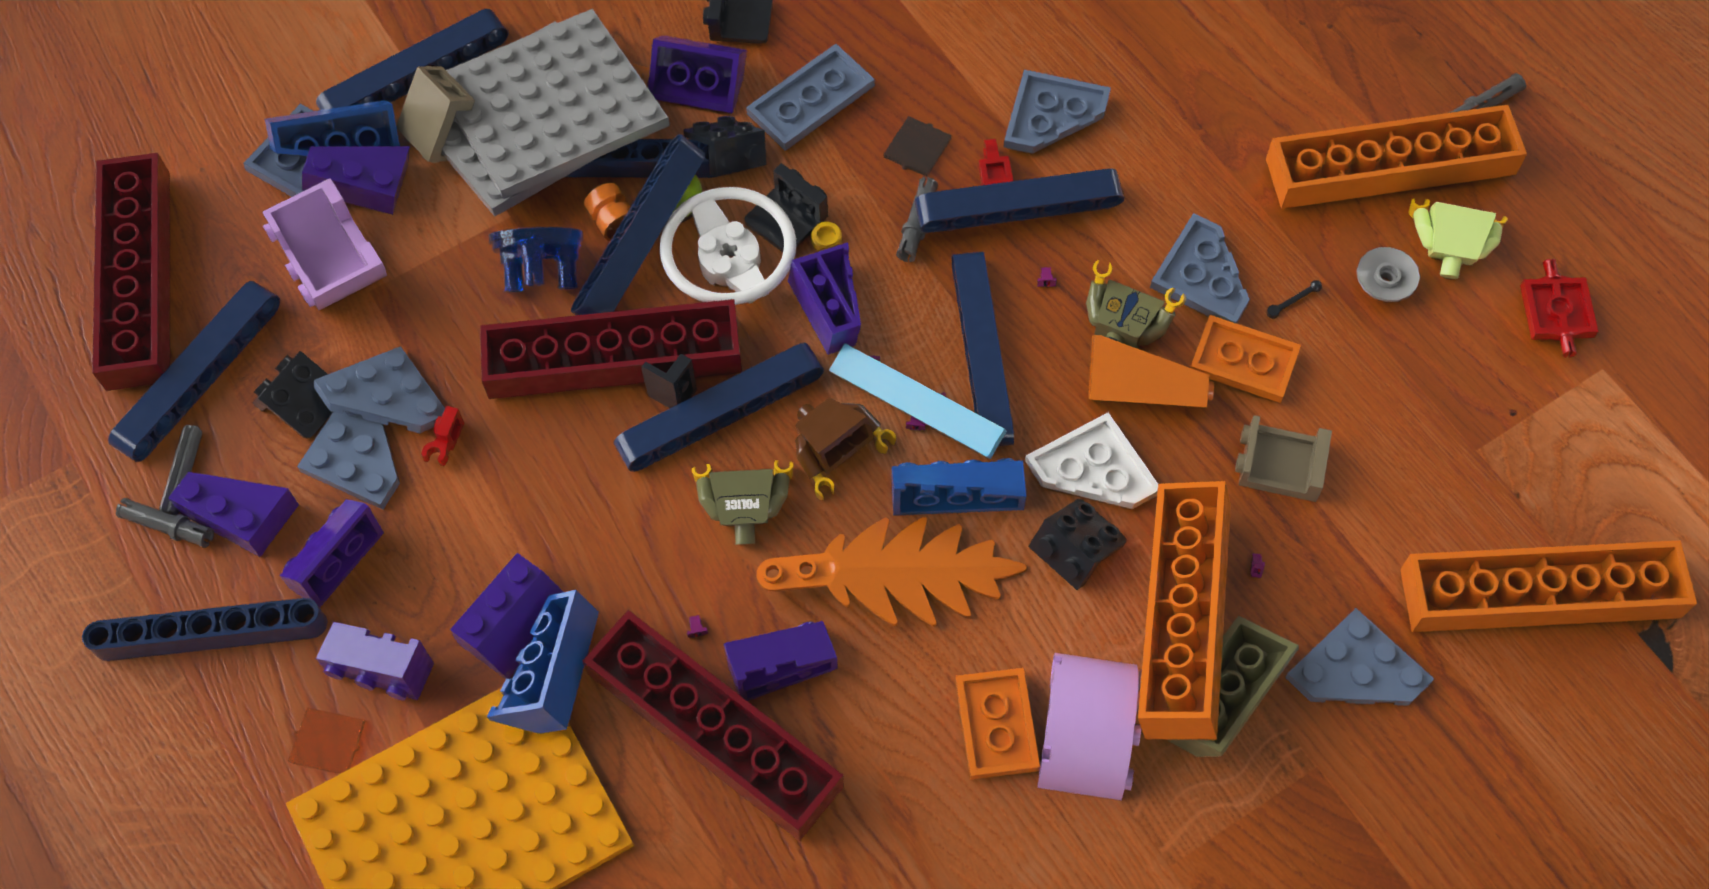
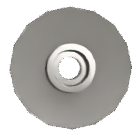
[1356,247,1420,302]

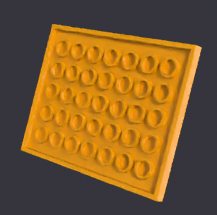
[285,687,634,889]

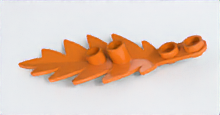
[756,517,1027,627]

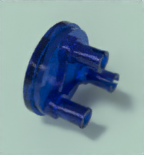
[488,227,584,293]

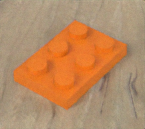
[1190,315,1301,403]
[955,668,1040,780]

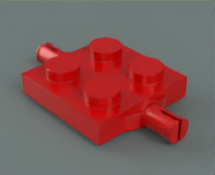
[1520,258,1599,358]

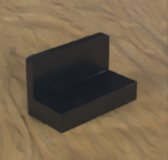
[641,354,697,408]

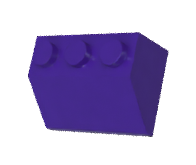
[648,35,747,113]
[279,499,384,608]
[450,553,563,679]

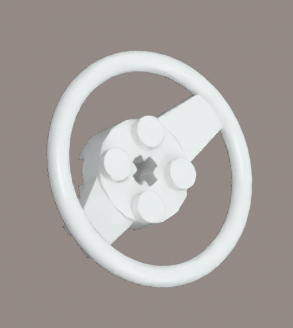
[660,187,796,305]

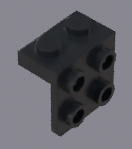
[703,0,773,44]
[683,116,767,177]
[745,163,828,252]
[252,351,333,439]
[1028,499,1127,590]

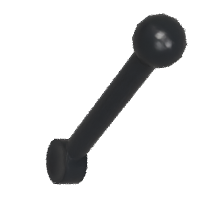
[1267,280,1322,319]

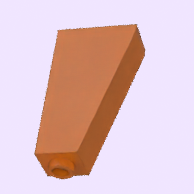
[1088,335,1214,407]

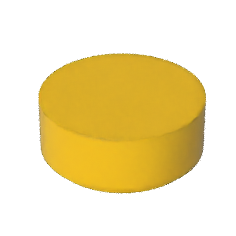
[811,222,842,251]

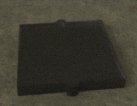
[884,116,952,177]

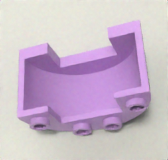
[263,178,387,310]
[1037,653,1142,800]

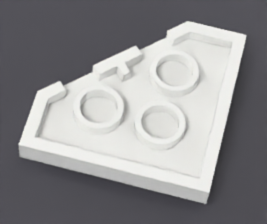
[1025,413,1158,509]

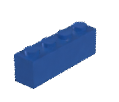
[265,100,400,156]
[891,458,1026,516]
[487,590,599,734]

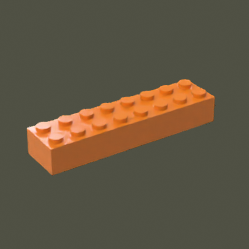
[1266,104,1527,209]
[1138,481,1231,740]
[1400,540,1697,632]

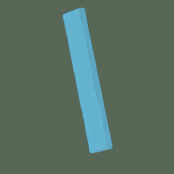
[829,343,1007,459]

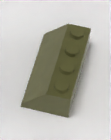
[1167,616,1299,757]

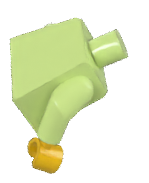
[1409,198,1508,279]

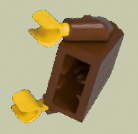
[795,399,896,500]

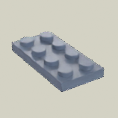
[746,44,875,151]

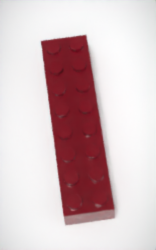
[92,153,170,391]
[480,299,742,399]
[583,610,844,841]

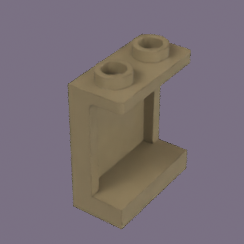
[396,66,475,163]
[1235,415,1332,502]

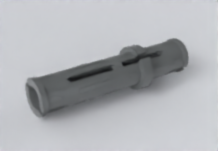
[1448,73,1526,113]
[896,177,938,262]
[116,498,214,548]

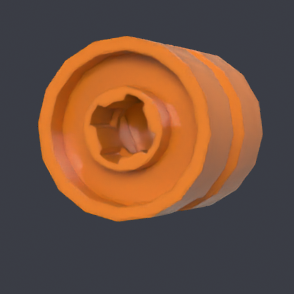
[584,183,631,241]

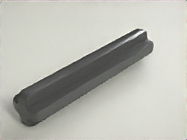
[159,425,202,516]

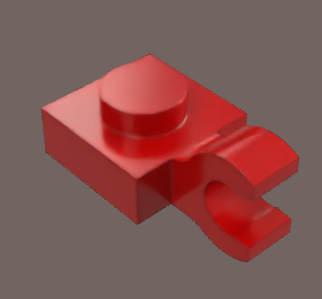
[978,139,1014,185]
[421,406,465,466]

